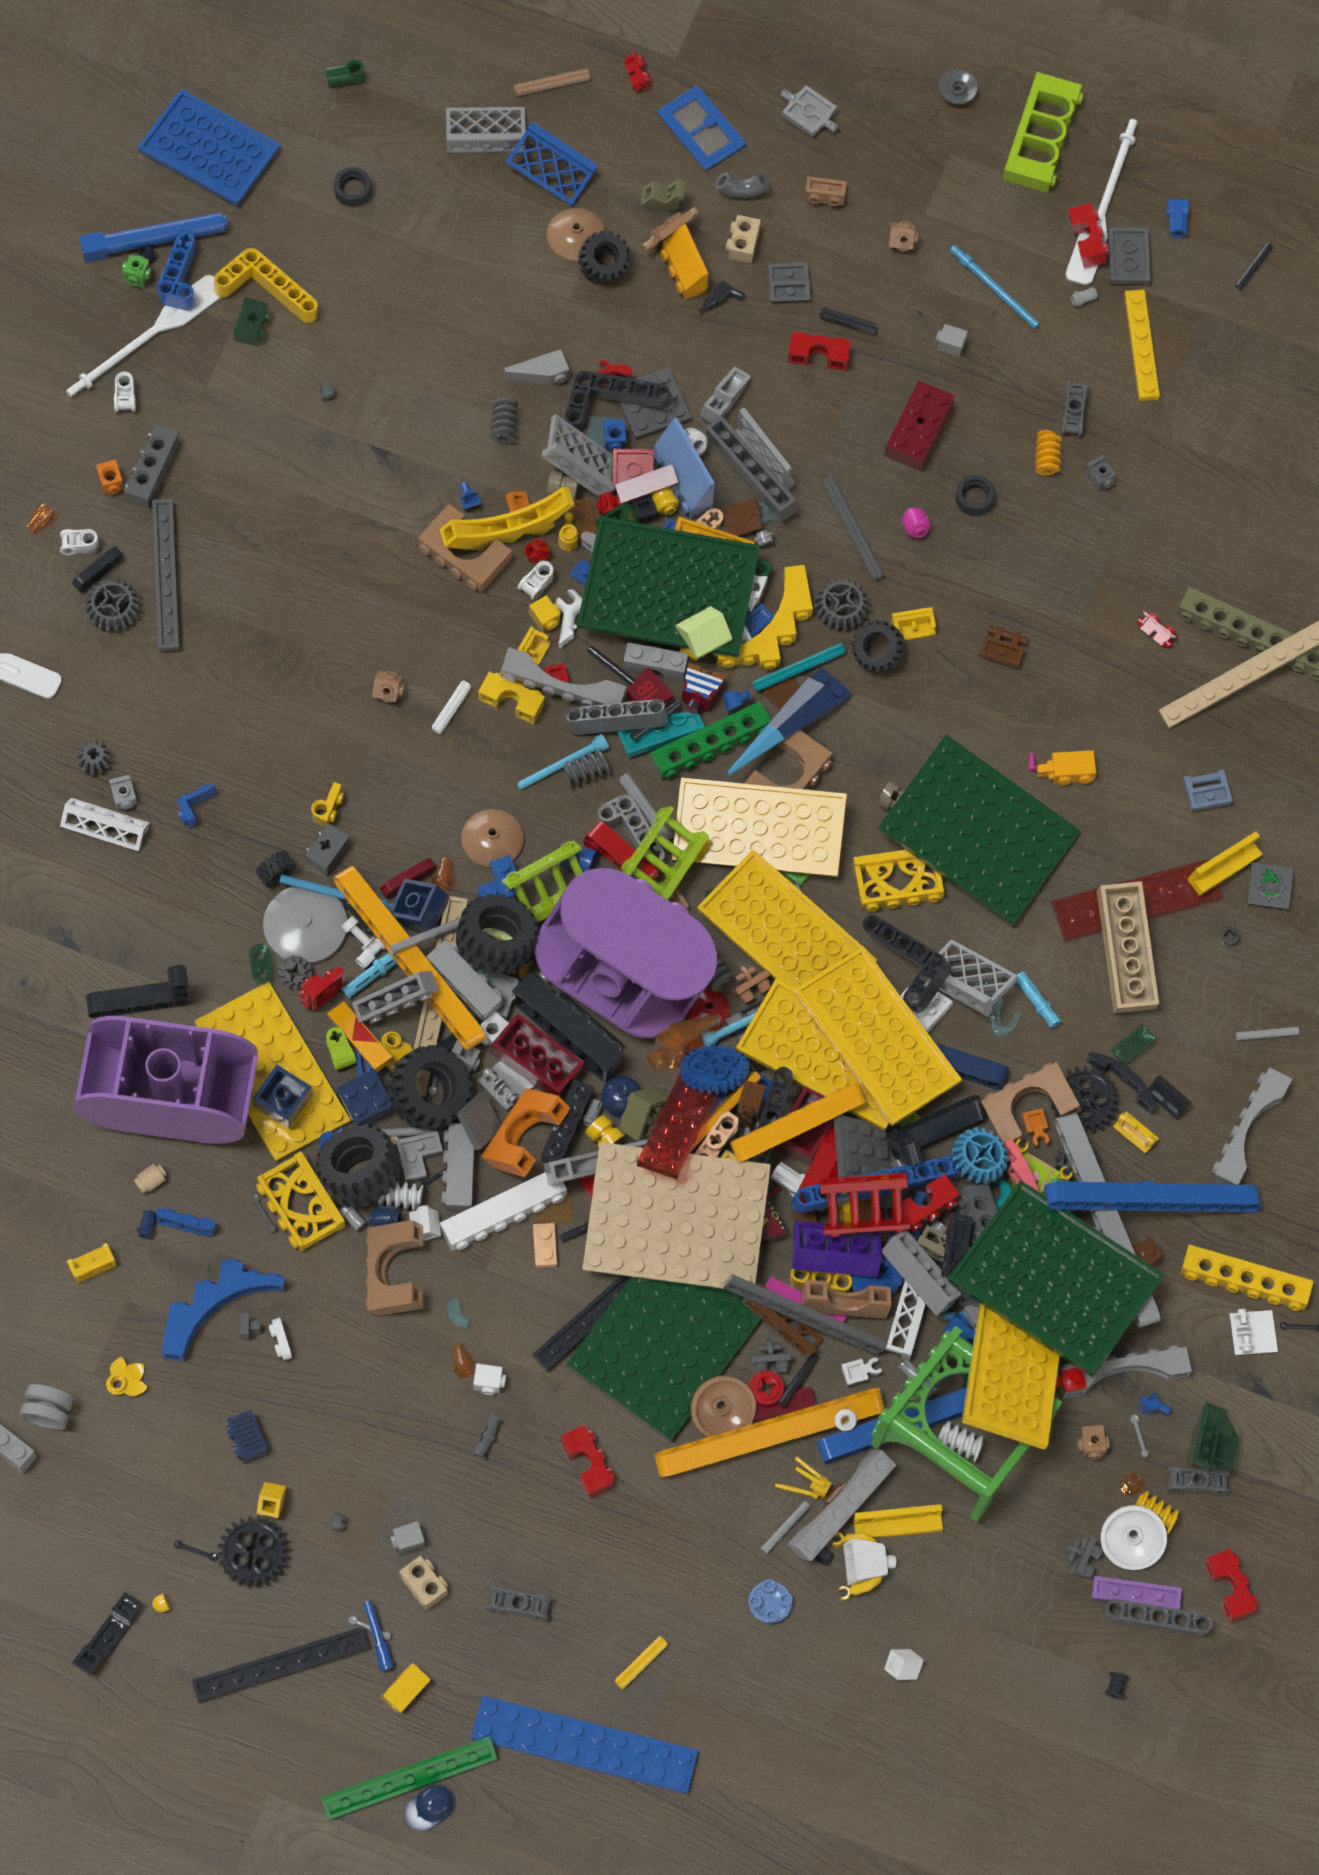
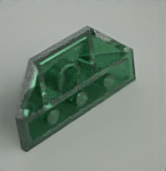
[1186,1402,1239,1471]

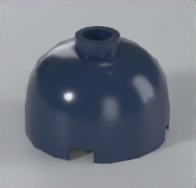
[601,1075,642,1118]

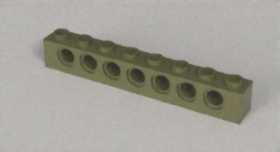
[1177,587,1319,681]

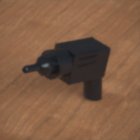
[698,280,746,313]

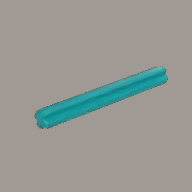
[752,643,845,692]

